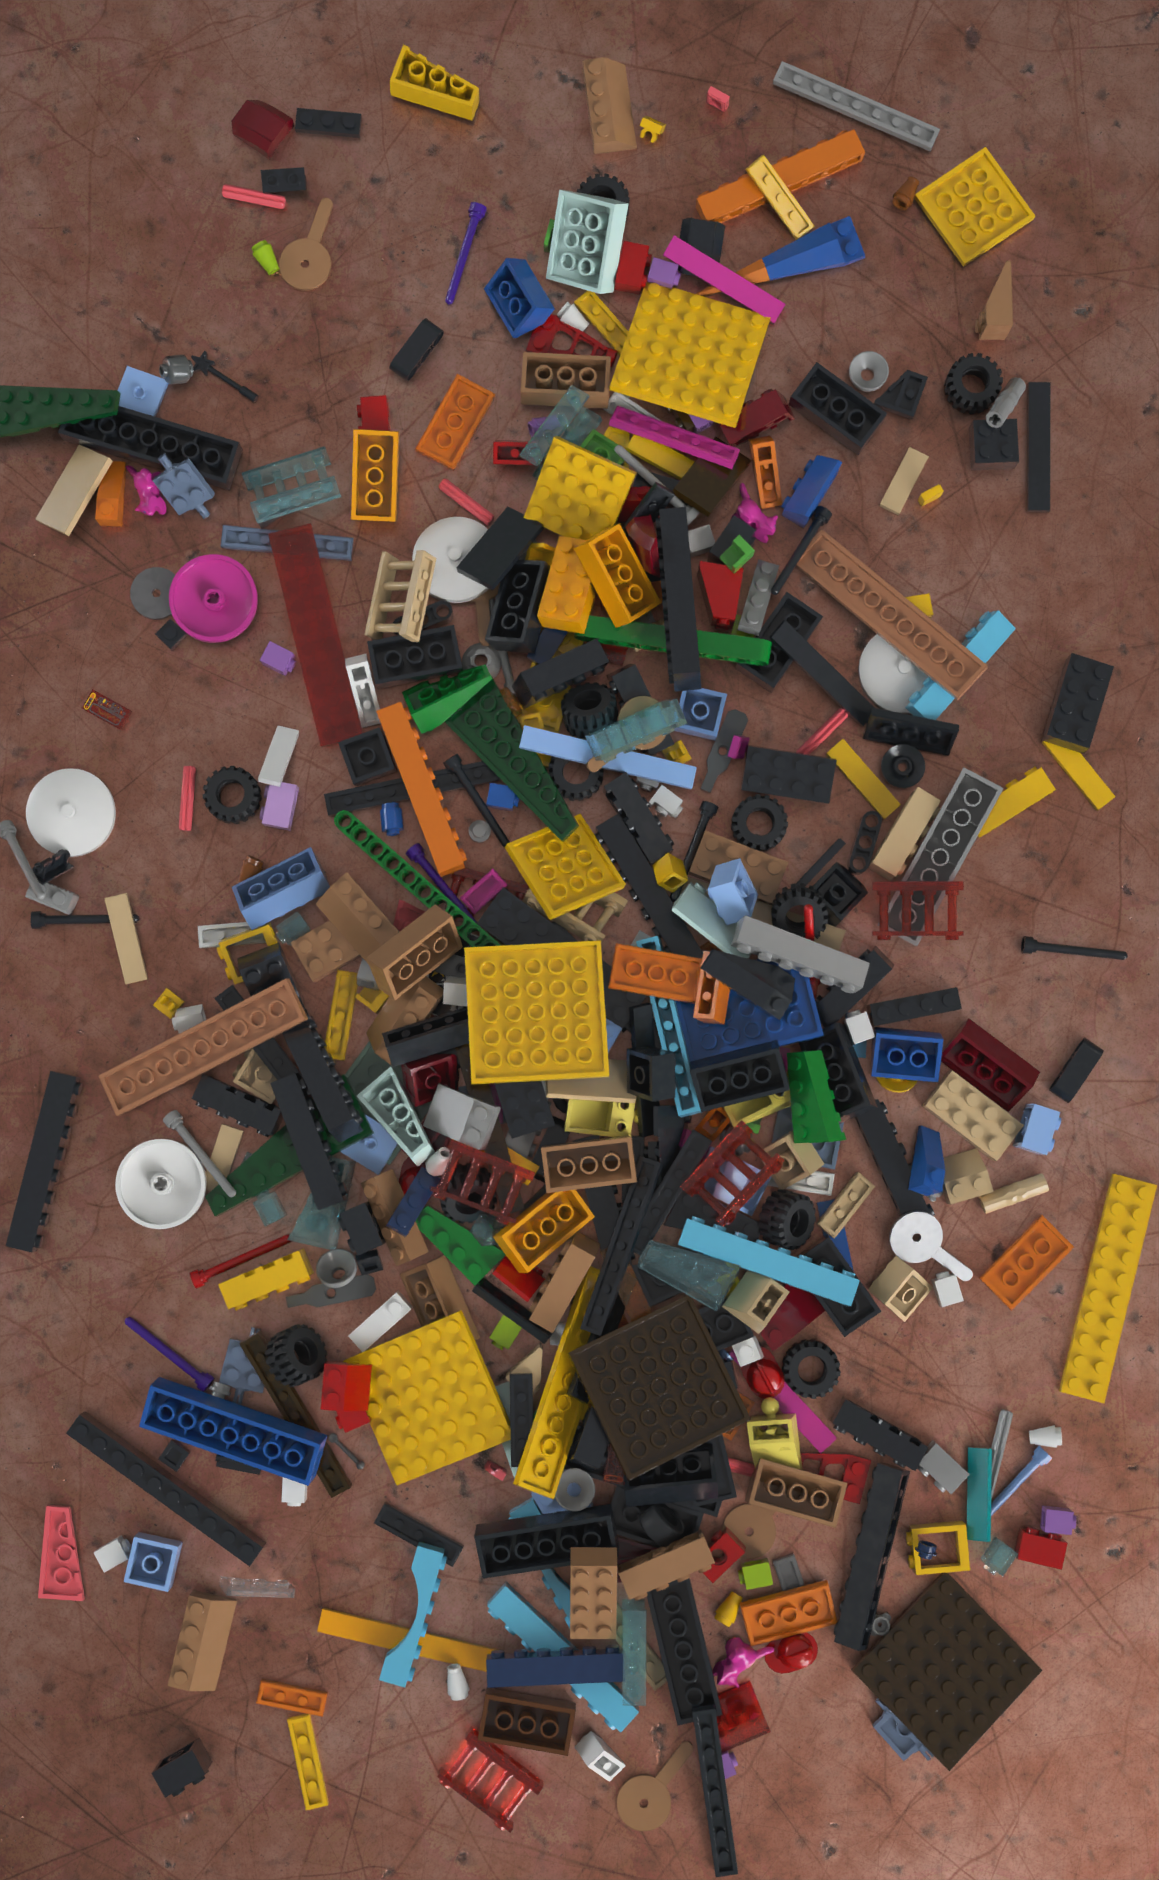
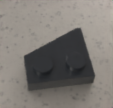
[874,370,928,419]

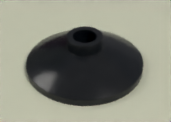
[881,744,925,788]

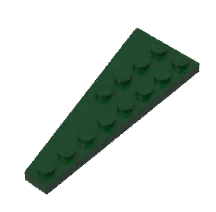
[0,385,121,437]
[445,676,579,842]
[205,1074,374,1217]

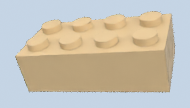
[868,787,941,881]
[922,1070,1024,1161]

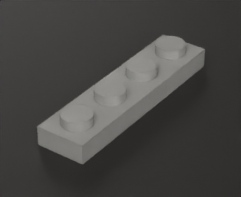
[737,559,779,636]

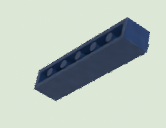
[486,1645,625,1688]

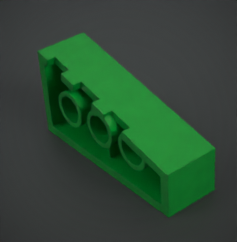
[787,1050,846,1143]
[416,1205,505,1286]

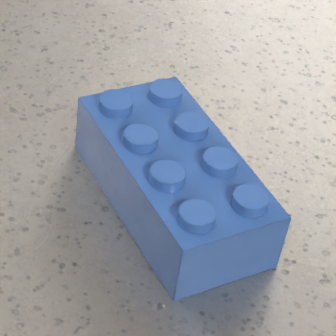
[232,847,330,930]

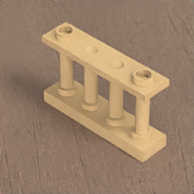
[364,550,437,642]
[523,888,628,943]

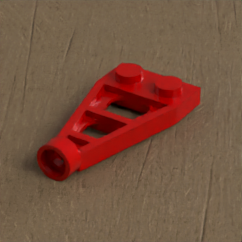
[526,314,618,367]
[800,1452,872,1504]

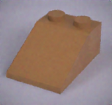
[975,261,1013,340]

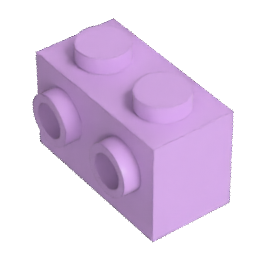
[259,782,299,831]

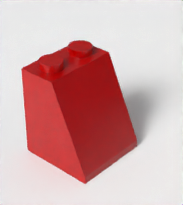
[697,561,744,631]

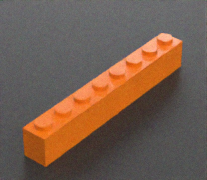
[696,129,865,223]
[376,702,467,877]

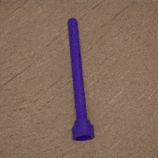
[445,202,487,305]
[406,843,477,923]
[125,1317,215,1392]

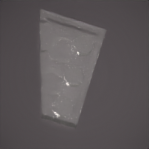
[219,1576,295,1598]

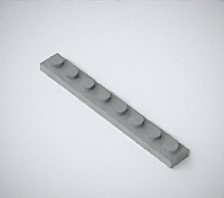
[773,61,940,152]

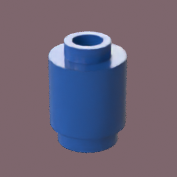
[380,802,404,836]

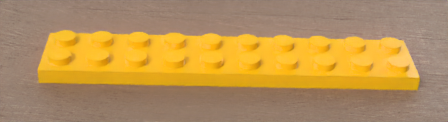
[1059,1174,1157,1403]
[513,1266,600,1499]

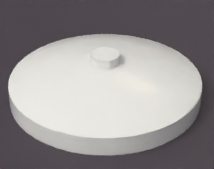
[412,517,489,603]
[858,634,928,714]
[26,768,116,857]
[115,1139,207,1229]

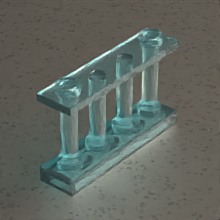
[519,385,603,480]
[242,446,341,524]
[621,1599,647,1706]

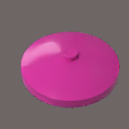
[169,554,258,643]

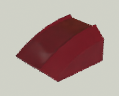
[231,100,294,160]
[625,515,660,578]
[401,1054,459,1107]

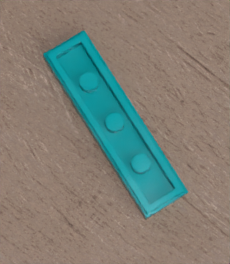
[967,1447,992,1542]

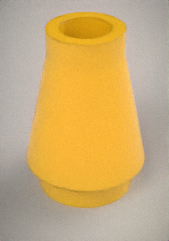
[714,1591,743,1627]

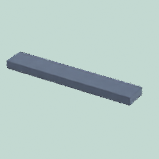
[220,525,354,561]

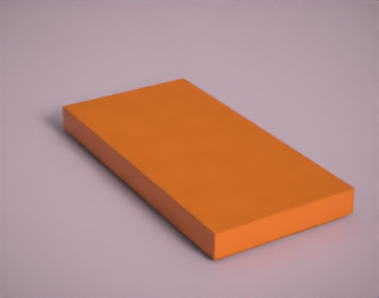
[415,374,496,471]
[608,943,702,1004]
[979,1215,1074,1311]
[740,1580,838,1646]

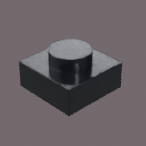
[155,619,187,650]
[356,1249,383,1275]
[158,1439,190,1472]

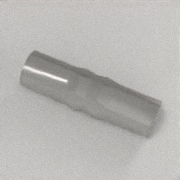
[986,377,1026,428]

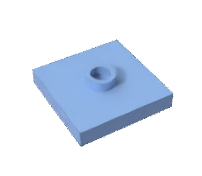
[117,366,168,417]
[341,1114,398,1175]

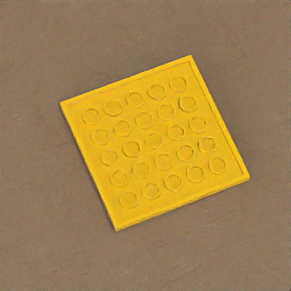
[609,282,771,428]
[464,940,609,1084]
[343,1310,511,1486]

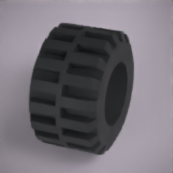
[577,173,630,223]
[944,353,1003,414]
[561,682,618,740]
[548,756,604,801]
[203,766,262,824]
[731,794,788,852]
[771,883,828,939]
[438,1163,497,1224]
[758,1189,816,1250]
[265,1324,327,1387]
[782,1339,841,1399]

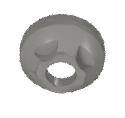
[849,351,889,392]
[462,643,501,679]
[316,1249,357,1288]
[555,1468,595,1511]

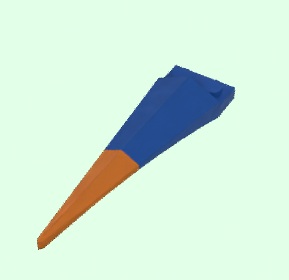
[696,216,865,296]

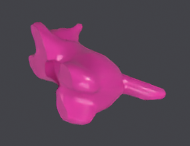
[126,465,167,516]
[731,483,778,543]
[712,1637,774,1688]

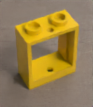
[217,922,278,984]
[906,1521,970,1575]

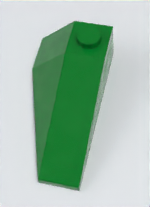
[402,664,492,734]

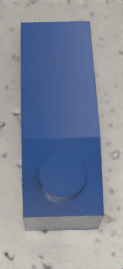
[908,1126,945,1196]

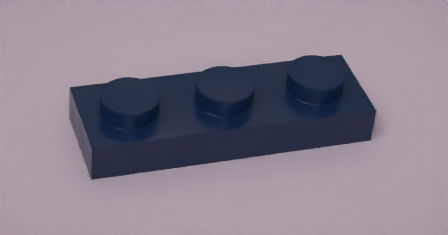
[386,1167,441,1237]

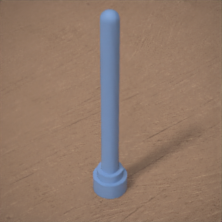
[991,1446,1052,1516]

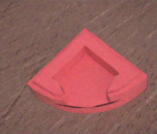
[484,1460,507,1481]

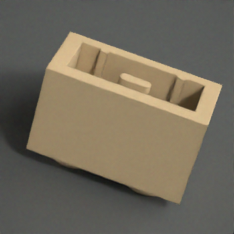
[722,1271,789,1334]

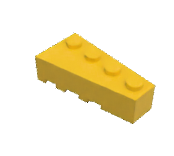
[390,44,479,121]
[978,766,1056,838]
[218,1248,314,1311]

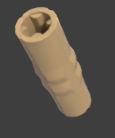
[979,1173,1049,1214]

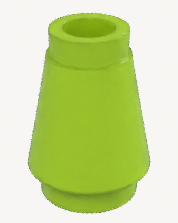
[251,240,280,275]

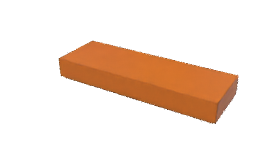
[256,1679,328,1717]

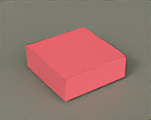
[706,86,730,112]

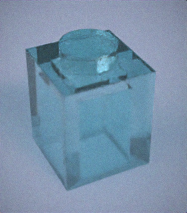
[275,911,312,946]
[253,1190,287,1227]
[470,1213,507,1246]
[981,1537,1018,1576]

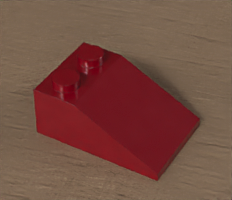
[760,1284,825,1351]

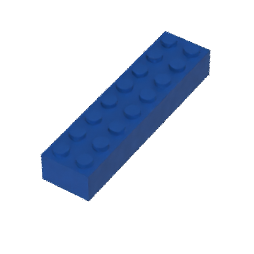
[139,1377,328,1486]

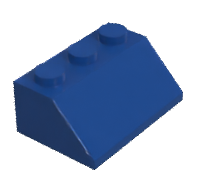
[484,258,555,338]
[781,455,842,529]
[871,1027,944,1082]

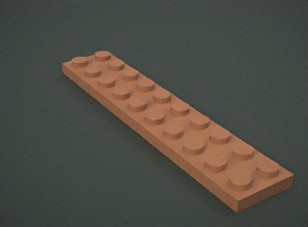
[796,529,988,701]
[99,978,308,1116]

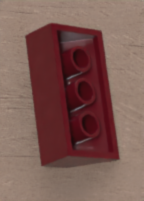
[941,1018,1040,1112]

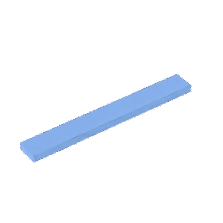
[519,725,697,790]

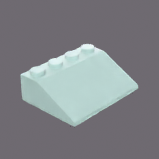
[546,190,629,294]
[672,882,751,958]

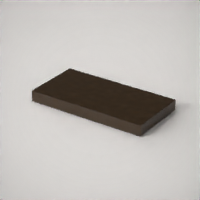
[673,436,751,517]

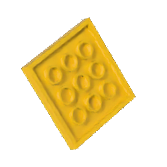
[914,147,1035,267]
[524,436,636,540]
[505,813,626,920]

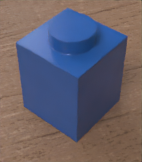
[486,783,520,812]

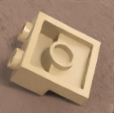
[232,1048,277,1105]

